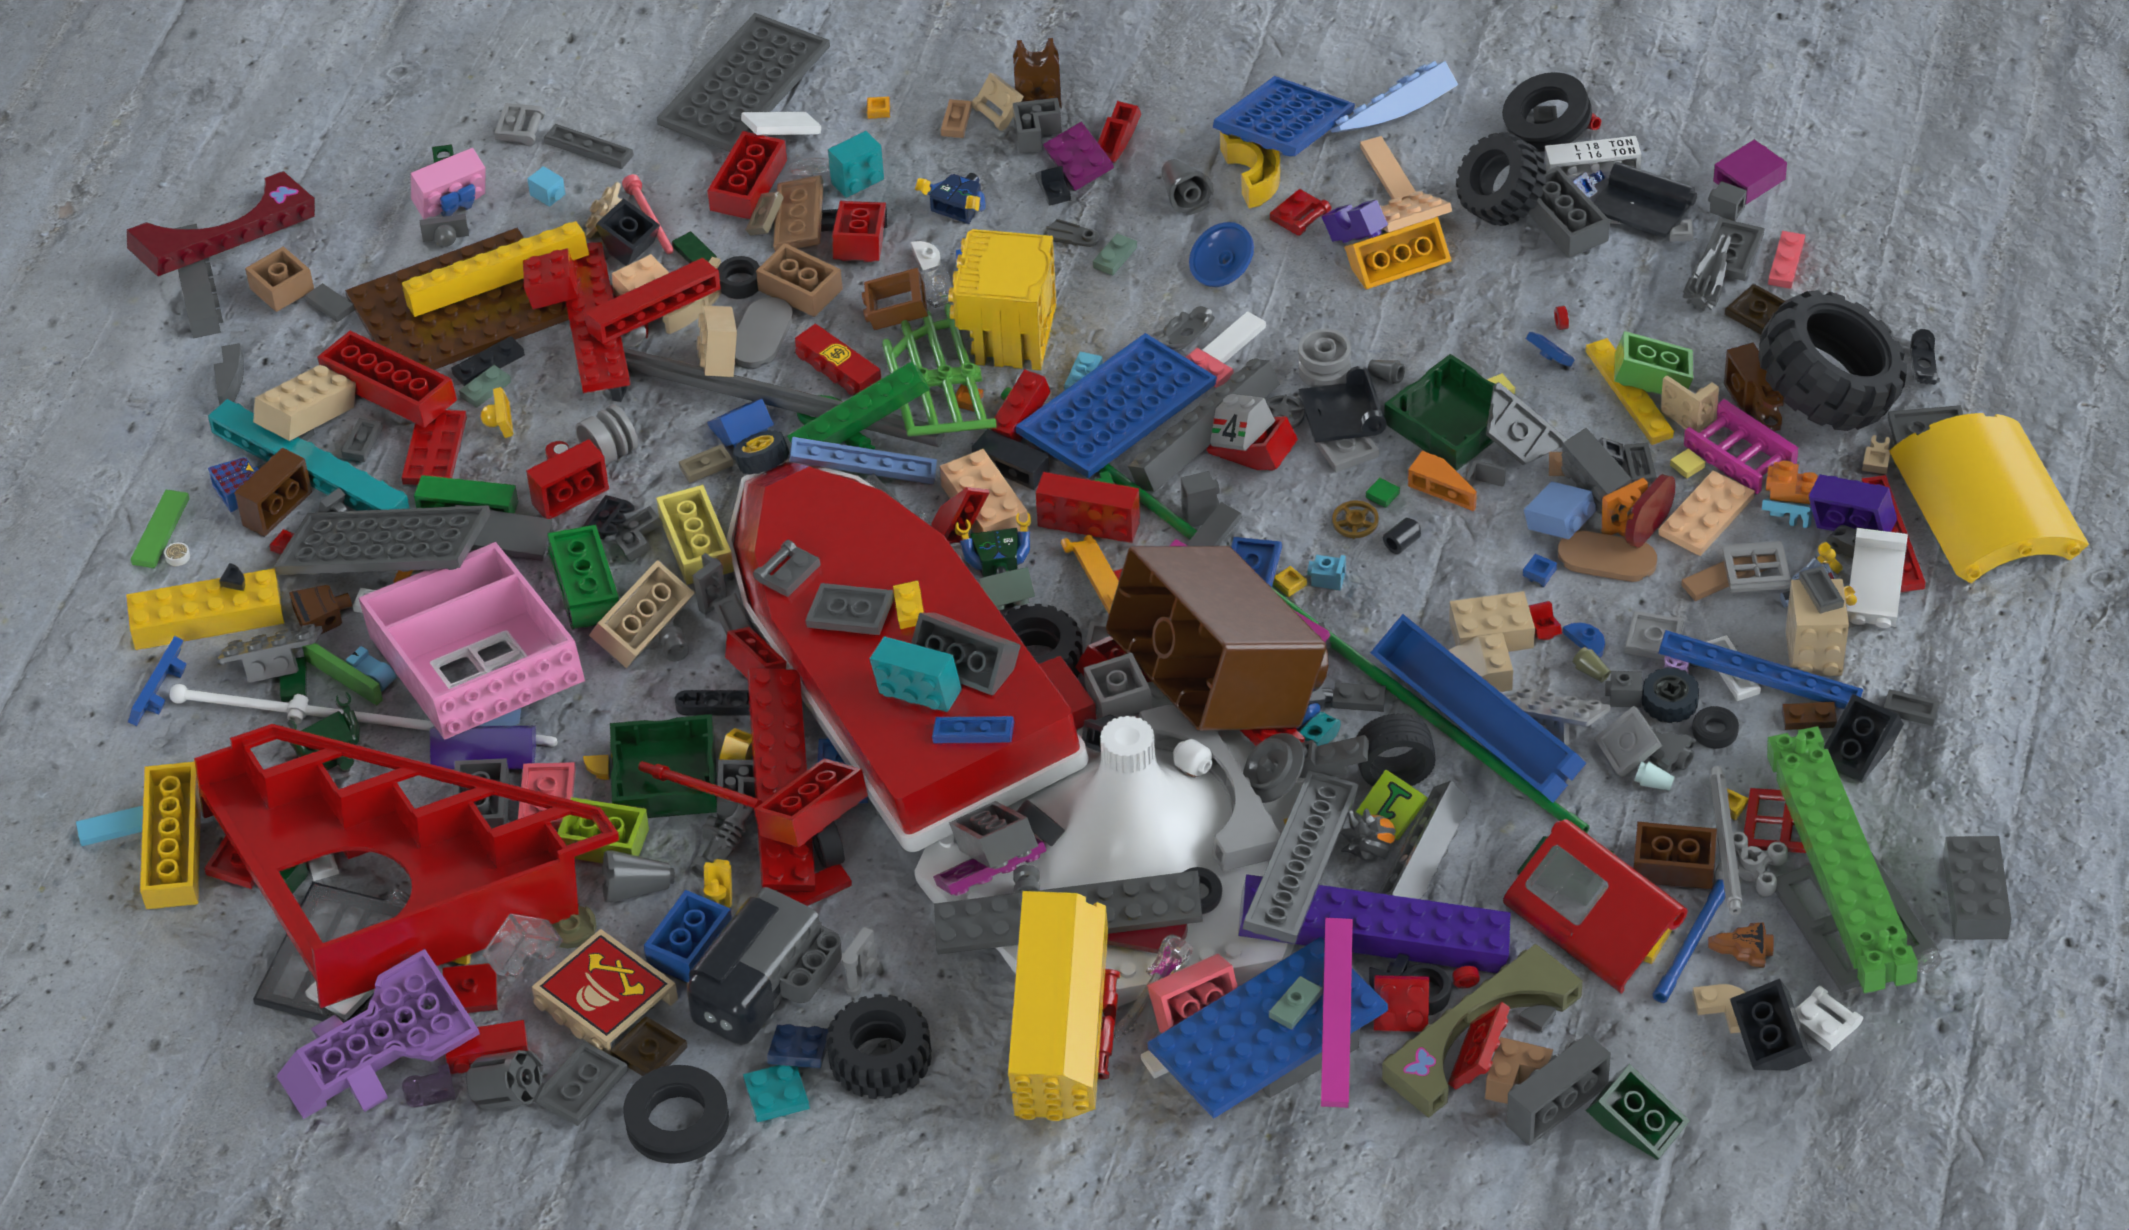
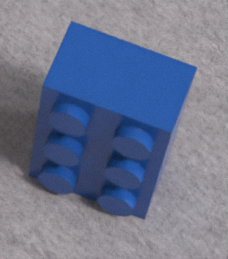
[643,890,732,983]

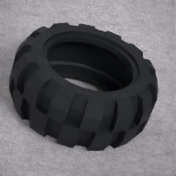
[1758,290,1907,431]

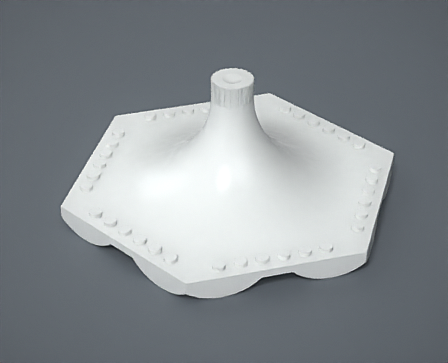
[915,682,1305,1007]

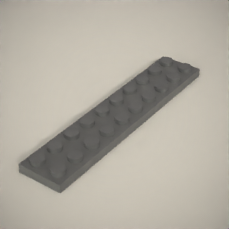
[1243,770,1359,944]
[934,870,1203,955]

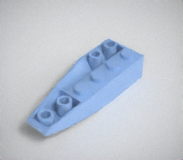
[1330,61,1458,133]

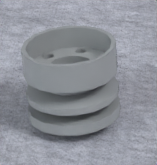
[575,404,638,465]

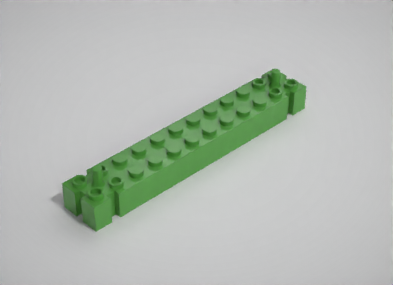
[1767,726,1918,993]

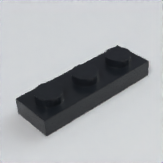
[451,336,525,386]

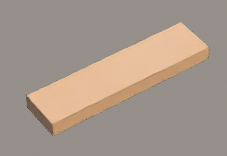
[1360,136,1416,200]

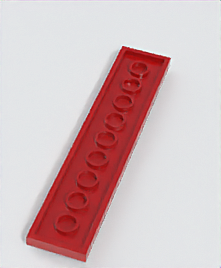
[565,242,630,393]
[747,668,815,891]

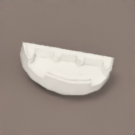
[911,241,941,278]

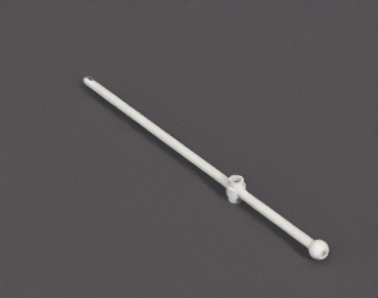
[170,684,558,747]

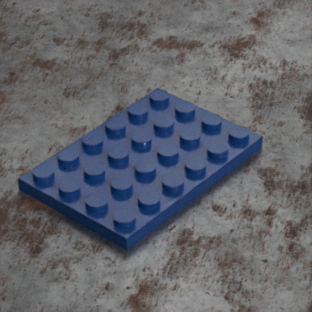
[1213,76,1355,157]

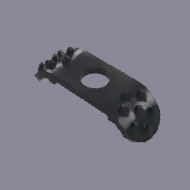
[1910,329,1940,385]

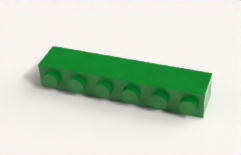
[787,361,930,444]

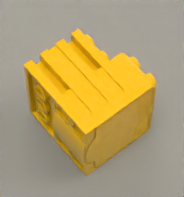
[948,229,1057,371]

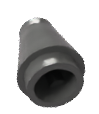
[1368,359,1405,384]

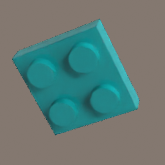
[743,1065,810,1123]

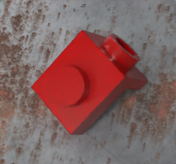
[1528,601,1562,640]

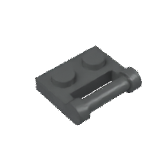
[753,540,821,597]

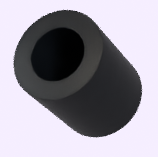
[1383,518,1421,554]

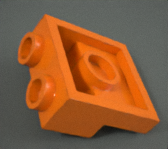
[1766,461,1818,504]

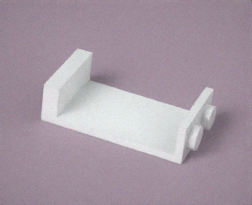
[1847,528,1908,628]

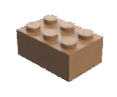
[756,243,843,317]

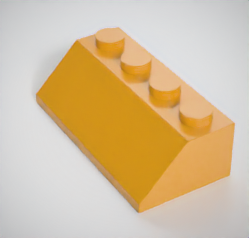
[1344,216,1452,290]

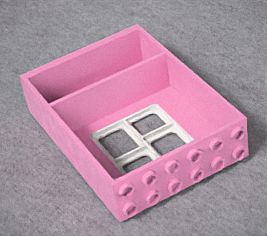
[358,542,585,740]

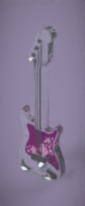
[1114,935,1193,1040]

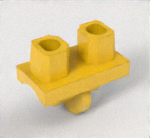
[703,859,732,908]

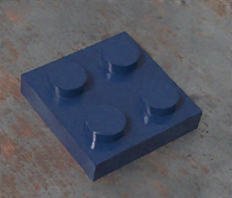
[767,1024,828,1068]

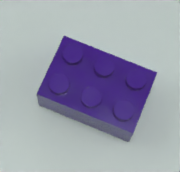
[1808,474,1897,532]

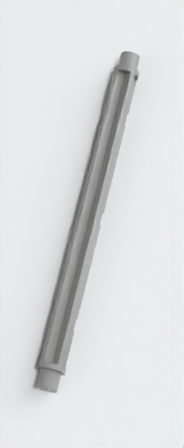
[1710,766,1743,916]

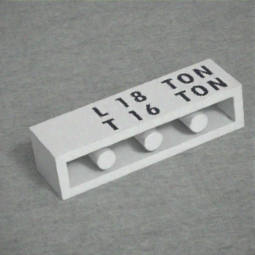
[1544,136,1642,179]

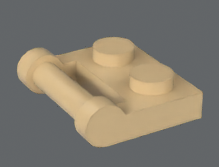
[972,73,1024,131]

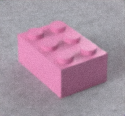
[411,148,486,219]

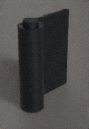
[1594,162,1697,238]

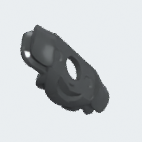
[1159,306,1215,352]

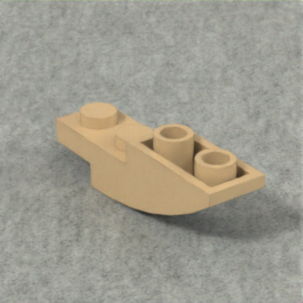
[663,257,721,334]

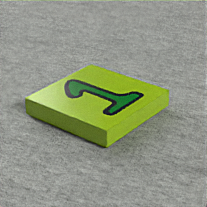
[1356,770,1428,840]

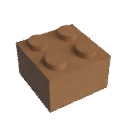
[245,246,314,312]

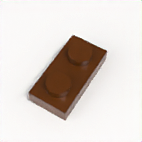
[1782,702,1837,730]

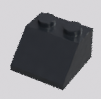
[596,198,660,266]

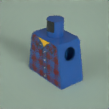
[208,457,265,513]

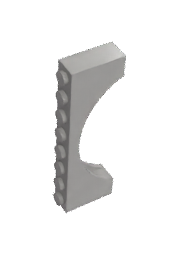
[1139,704,1282,872]

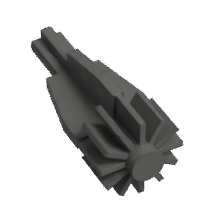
[1683,234,1731,311]

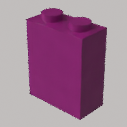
[1713,139,1787,205]

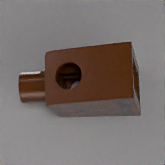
[289,585,352,634]

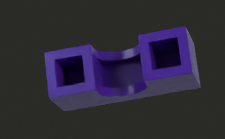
[1321,200,1388,243]

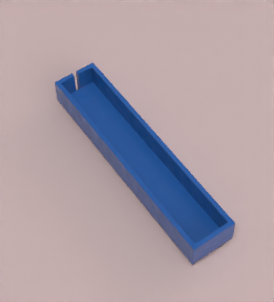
[1370,614,1586,803]

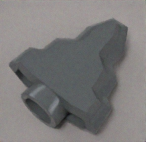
[1649,729,1696,774]

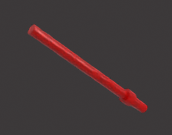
[638,761,763,809]

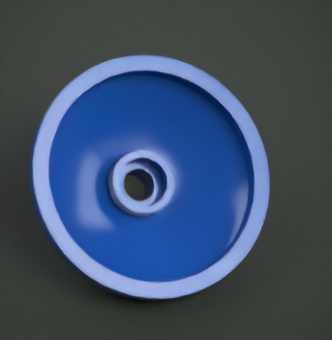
[1189,222,1254,287]

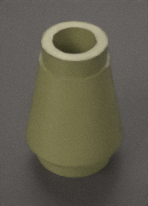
[1572,647,1611,683]

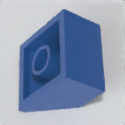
[707,399,774,448]

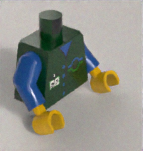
[955,513,1031,577]

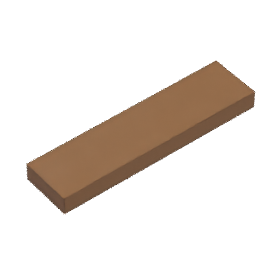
[1681,555,1777,601]

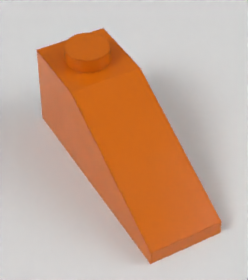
[1408,451,1477,511]

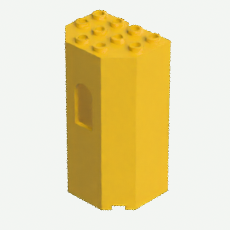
[1008,891,1108,1121]

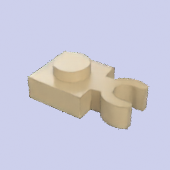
[1862,435,1891,474]

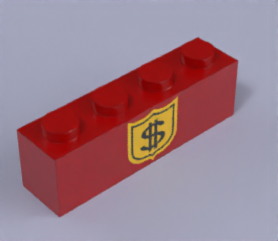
[795,323,881,395]

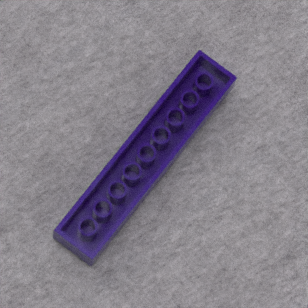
[1238,874,1511,973]

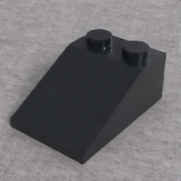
[1824,694,1904,783]

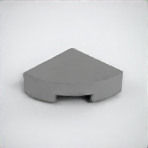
[1669,219,1693,241]

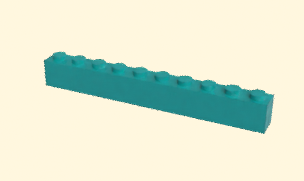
[208,399,410,511]

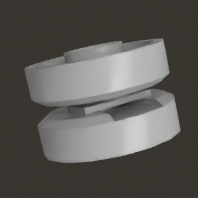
[1298,329,1351,387]

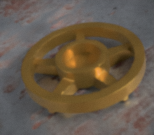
[1332,500,1379,539]

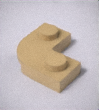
[1692,984,1745,1034]

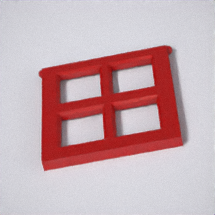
[1744,788,1806,853]

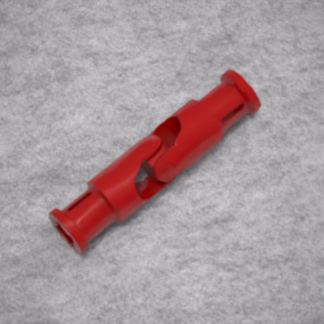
[1098,969,1120,1080]

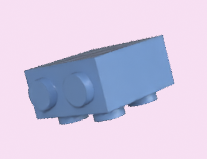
[1524,481,1596,539]

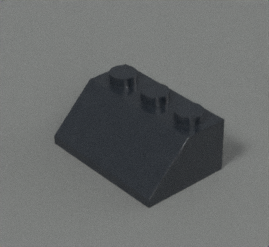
[1730,978,1813,1071]

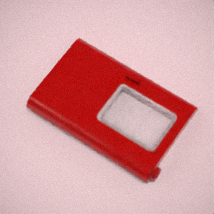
[1503,819,1688,994]

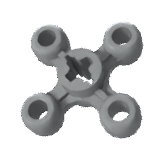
[1715,831,1788,897]

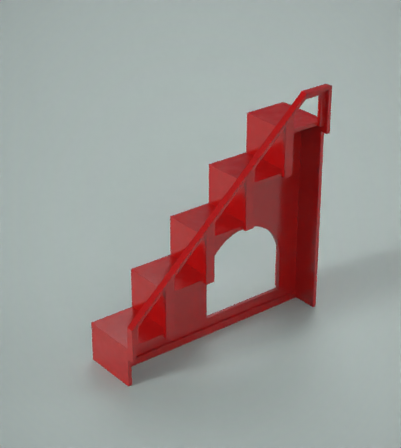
[194,724,619,1008]

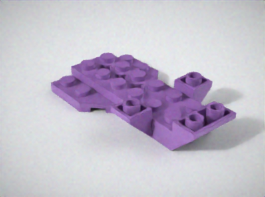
[277,949,480,1119]

